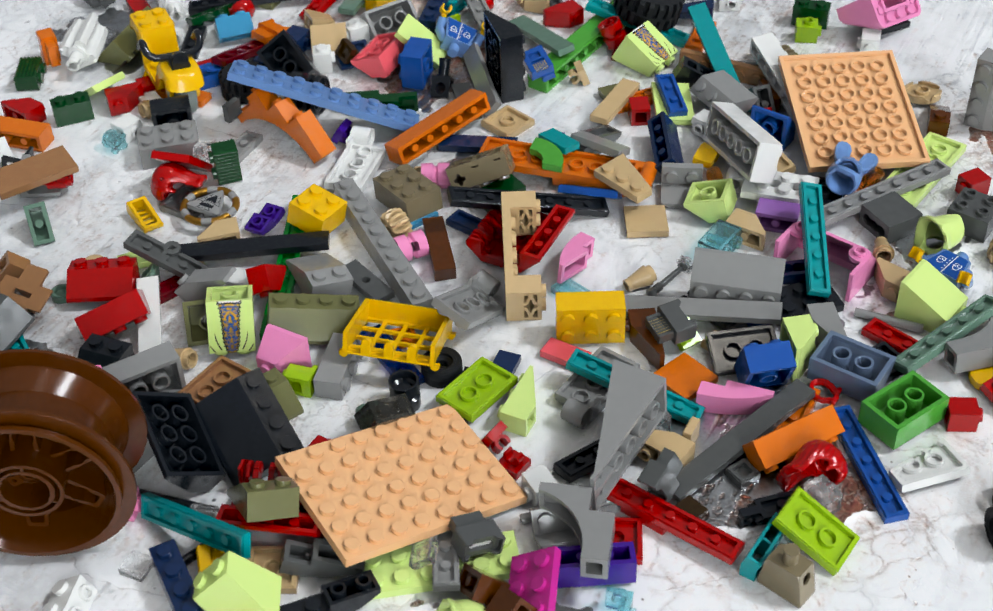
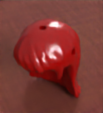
[150,163,207,202]
[776,439,848,492]

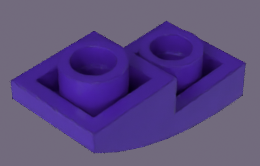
[244,202,286,236]

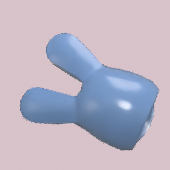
[825,141,878,196]

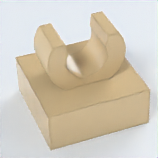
[567,60,590,86]

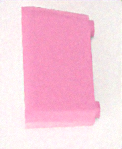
[836,0,921,30]

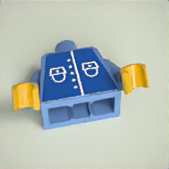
[435,3,485,58]
[907,246,973,290]

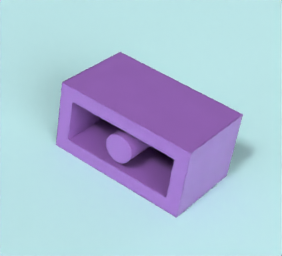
[755,197,800,234]

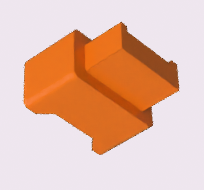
[251,19,290,45]
[36,28,61,67]

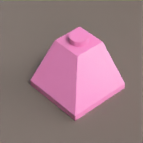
[256,324,312,373]

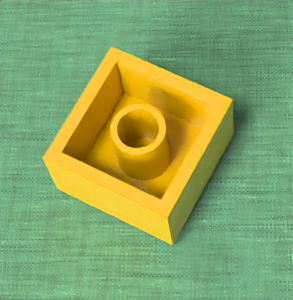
[287,184,348,233]

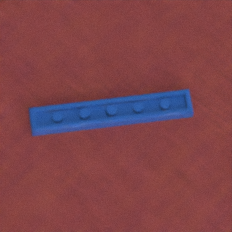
[834,405,910,524]

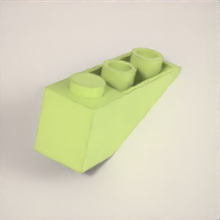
[497,365,536,437]

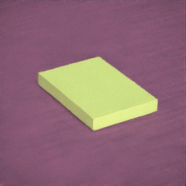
[394,13,447,70]
[651,82,694,125]

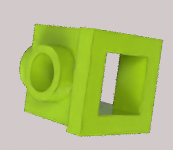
[282,363,318,398]

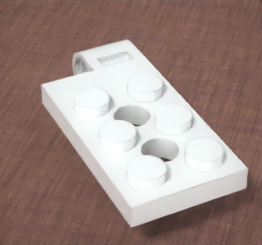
[324,125,387,193]
[725,166,820,204]

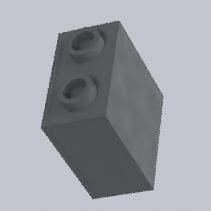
[859,191,923,244]

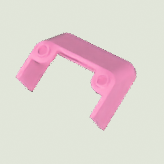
[773,221,876,302]

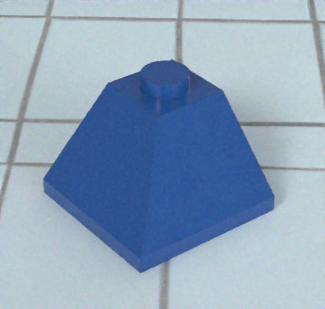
[751,105,796,151]

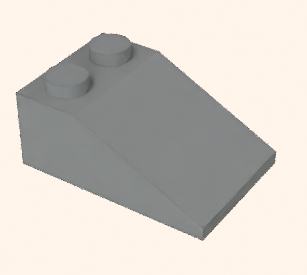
[286,253,354,295]

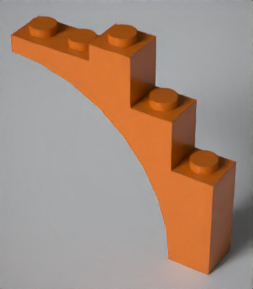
[237,87,336,164]

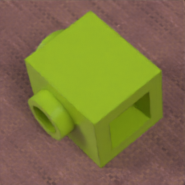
[794,17,822,43]

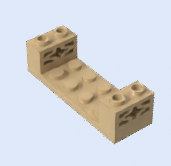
[501,190,546,321]

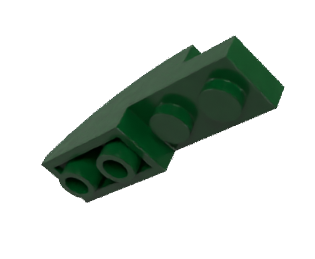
[345,90,418,111]

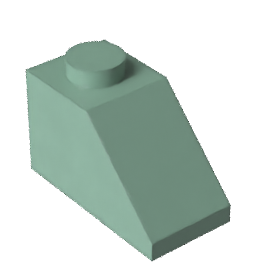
[23,201,55,247]

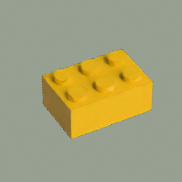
[555,291,626,344]

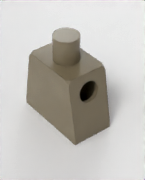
[757,543,815,609]

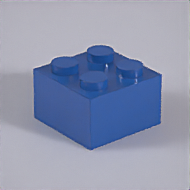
[398,37,434,90]
[734,339,797,388]

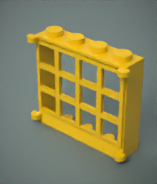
[339,298,456,371]

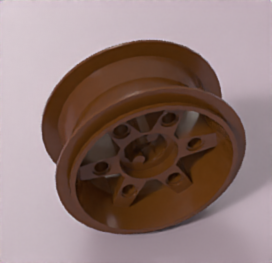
[0,349,148,556]

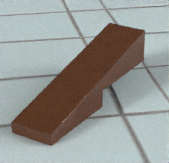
[422,216,456,281]

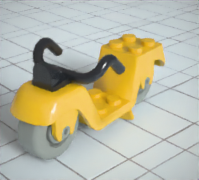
[130,7,204,113]

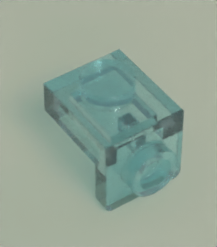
[605,587,637,611]

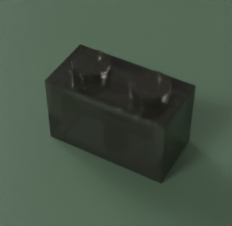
[354,393,415,430]

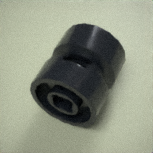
[388,369,421,415]

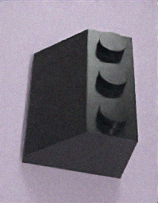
[256,29,321,76]

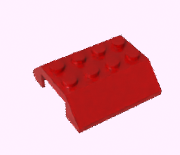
[466,204,575,273]
[216,459,325,538]

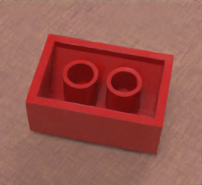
[66,256,140,303]
[74,288,151,341]

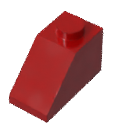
[543,0,584,28]
[104,81,144,116]
[0,98,47,122]
[245,264,287,299]

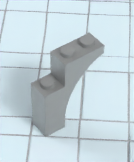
[944,316,993,374]
[539,482,615,579]

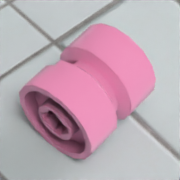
[421,162,451,189]
[393,229,429,261]

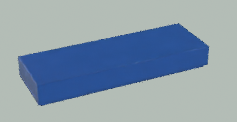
[654,73,688,117]
[558,184,622,199]

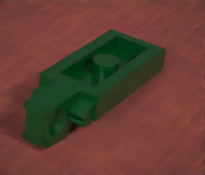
[185,3,233,26]

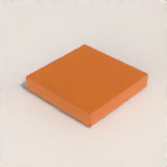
[654,352,718,401]

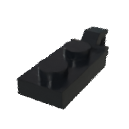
[737,490,794,527]

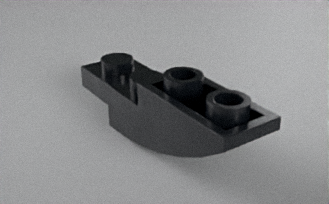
[280,569,381,611]

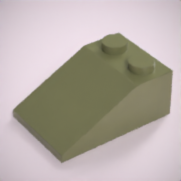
[227,476,300,523]

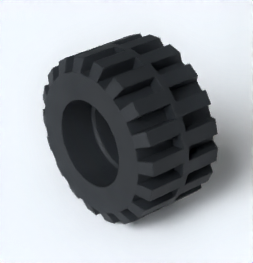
[218,60,263,104]

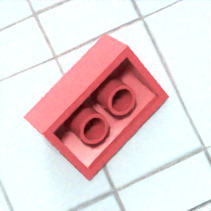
[350,32,404,79]

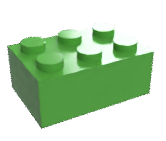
[858,370,950,450]

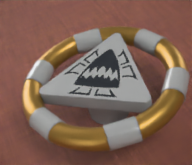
[180,186,240,226]

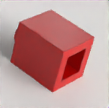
[628,96,651,126]
[955,167,992,194]
[944,397,983,432]

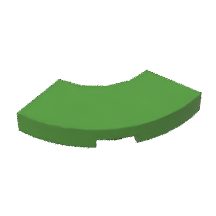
[529,137,563,173]

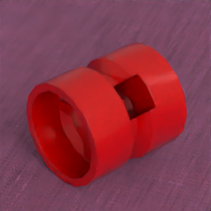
[598,16,627,50]

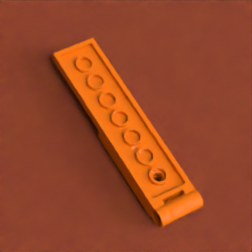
[478,136,657,197]

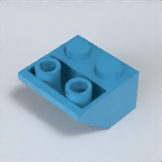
[214,11,254,43]

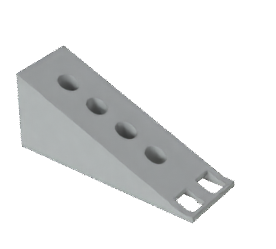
[590,359,667,511]

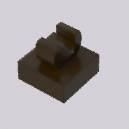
[335,38,359,64]

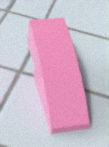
[557,232,595,284]
[696,380,775,415]

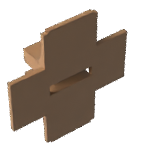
[0,264,53,314]

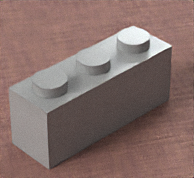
[313,332,363,400]

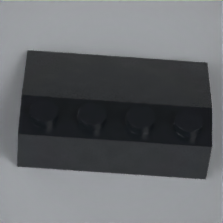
[484,10,526,104]
[195,368,304,487]
[131,391,226,492]

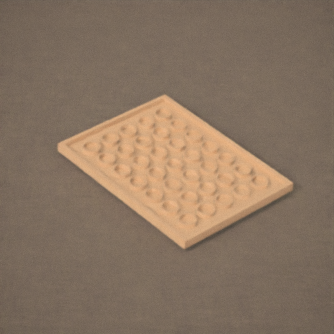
[778,50,931,173]
[275,404,527,568]

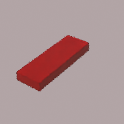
[861,317,918,354]

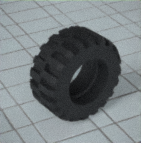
[613,0,685,32]

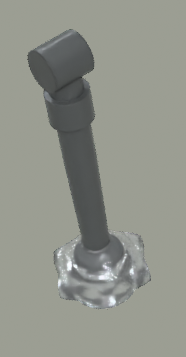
[646,255,693,296]

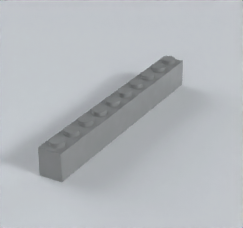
[333,178,434,308]

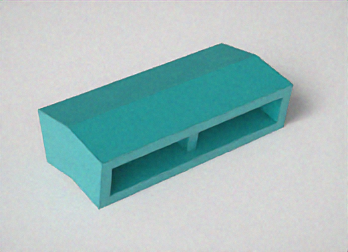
[739,512,783,581]

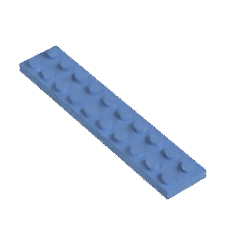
[226,60,420,131]

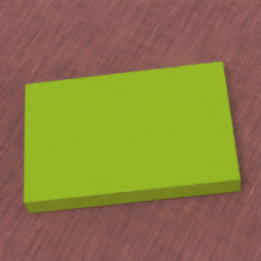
[436,356,518,423]
[771,486,860,576]

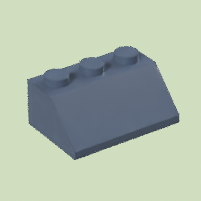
[807,330,896,401]

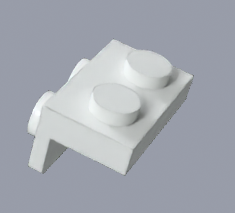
[42,575,97,611]

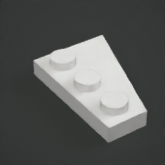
[889,438,970,493]

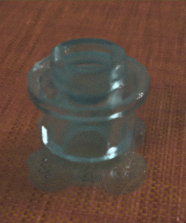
[102,129,128,154]

